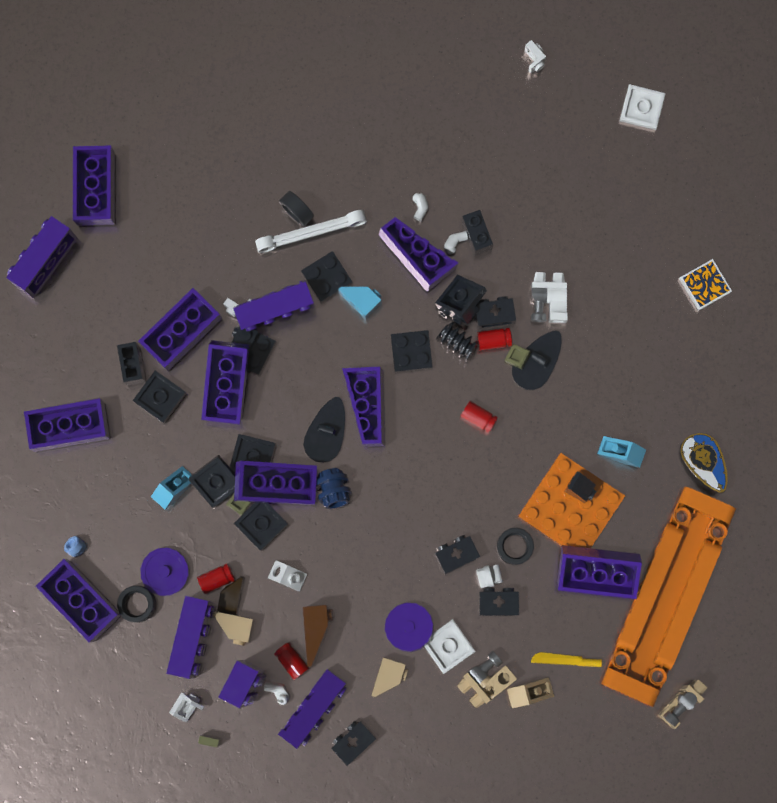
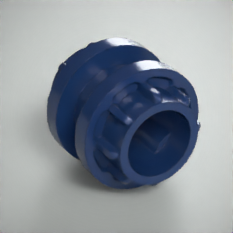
[316,468,352,509]

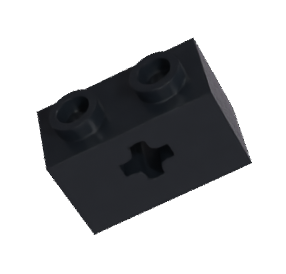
[462,210,493,256]
[475,296,516,329]
[117,342,146,386]
[435,535,480,575]
[479,588,519,616]
[331,721,377,766]

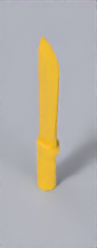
[531,652,602,667]

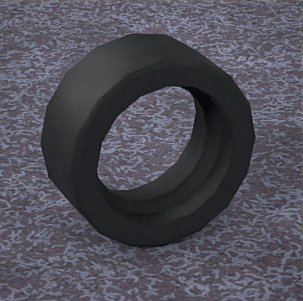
[279,191,314,226]
[497,527,534,565]
[117,585,156,623]

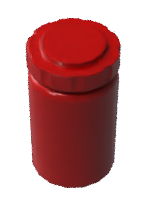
[477,328,512,351]
[460,400,498,433]
[197,563,235,594]
[274,642,309,680]

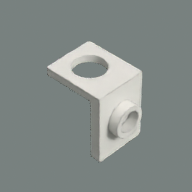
[268,561,307,591]

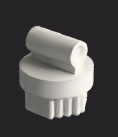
[476,565,503,588]

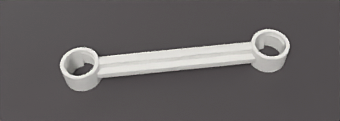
[255,210,367,253]

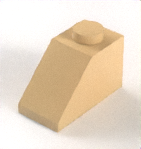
[214,612,255,646]
[371,658,408,697]
[507,677,554,708]

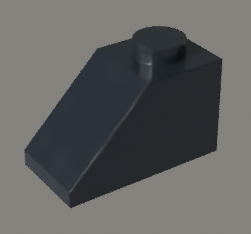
[564,471,596,503]

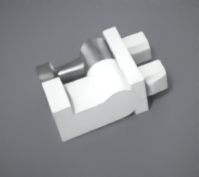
[531,272,567,323]

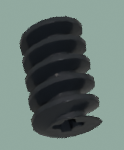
[436,322,478,362]

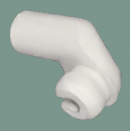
[413,193,429,222]
[444,231,468,254]
[264,682,289,705]

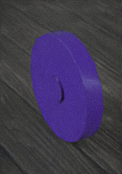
[140,548,189,596]
[385,603,434,652]

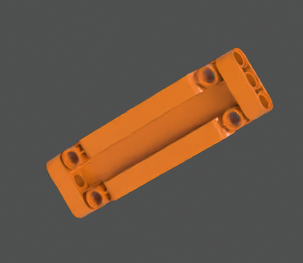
[601,487,736,707]

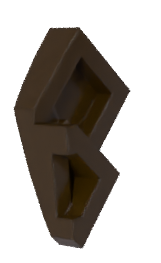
[217,576,244,615]

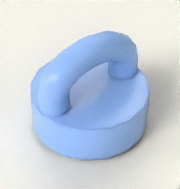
[64,536,86,557]

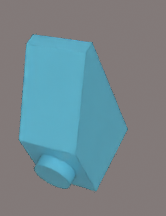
[338,287,382,319]
[598,436,646,468]
[151,466,192,510]

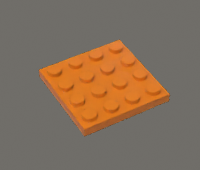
[518,453,625,548]

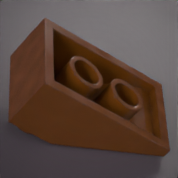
[303,605,333,667]

